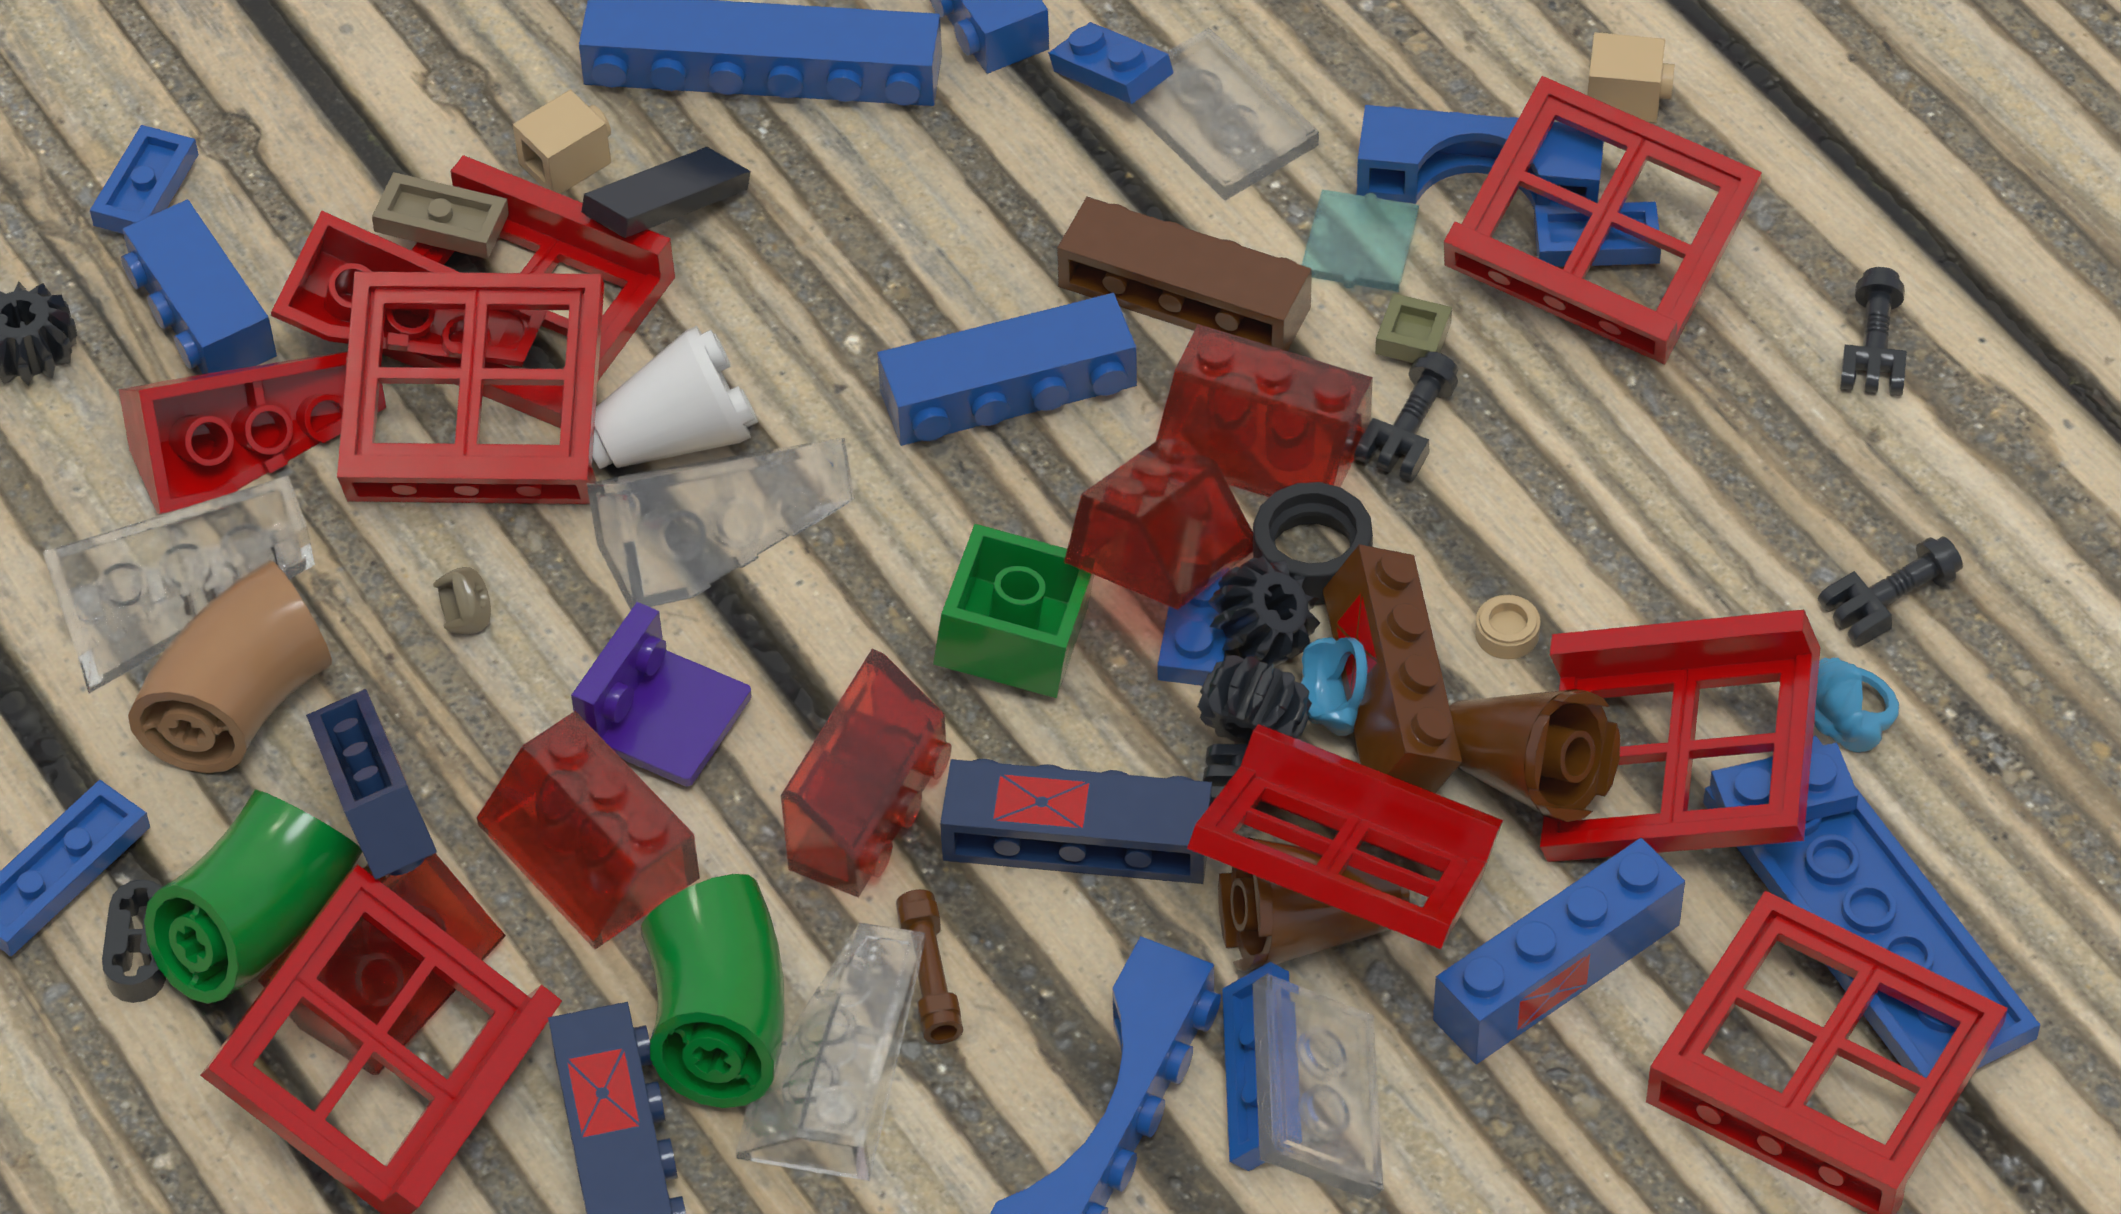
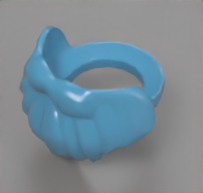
[1300,637,1368,736]
[1814,658,1899,753]

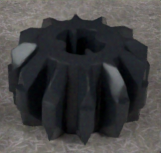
[0,281,77,386]
[1208,556,1320,667]
[1197,655,1312,744]

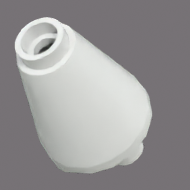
[593,326,758,469]

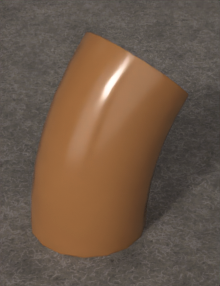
[128,560,332,773]

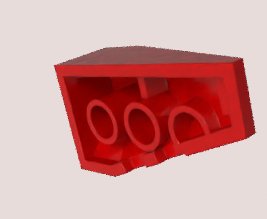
[270,210,547,367]
[118,351,386,514]

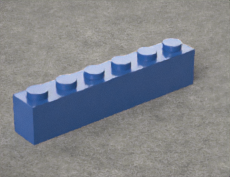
[579,0,942,106]

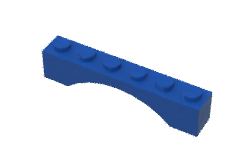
[990,936,1221,1214]

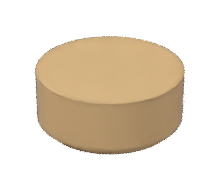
[1475,595,1540,659]

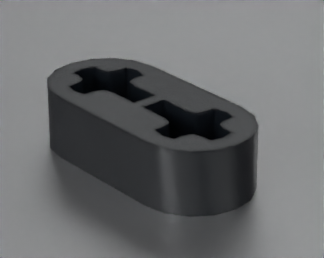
[102,879,166,1003]

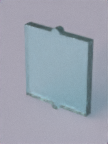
[1302,189,1419,292]

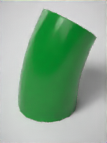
[144,789,362,1004]
[641,874,785,1108]

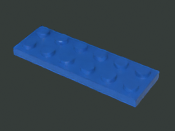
[1703,735,2040,1078]

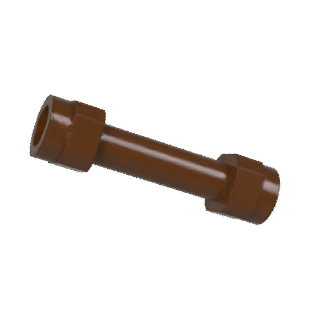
[896,889,963,1044]

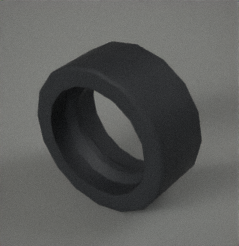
[1253,482,1373,604]

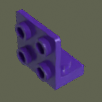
[571,602,752,787]

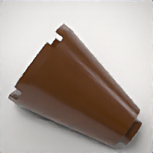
[1449,689,1620,822]
[1218,837,1410,972]

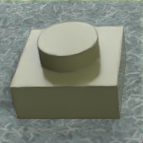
[1375,293,1452,363]

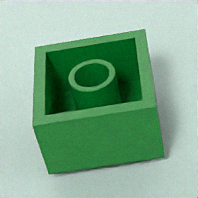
[933,523,1098,698]

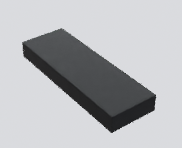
[581,147,751,238]

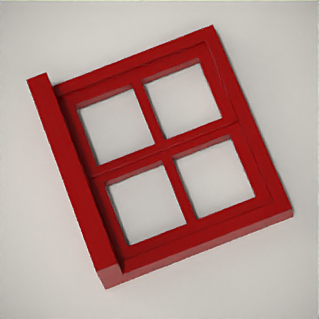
[1444,76,1762,365]
[382,155,675,428]
[337,272,604,504]
[1540,609,1821,862]
[1187,724,1503,949]
[200,864,562,1214]
[1646,891,2008,1214]

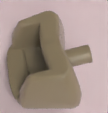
[433,567,491,635]

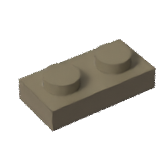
[372,172,509,259]

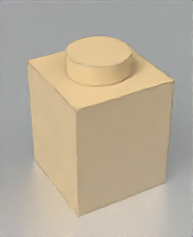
[1588,32,1675,123]
[513,89,611,194]

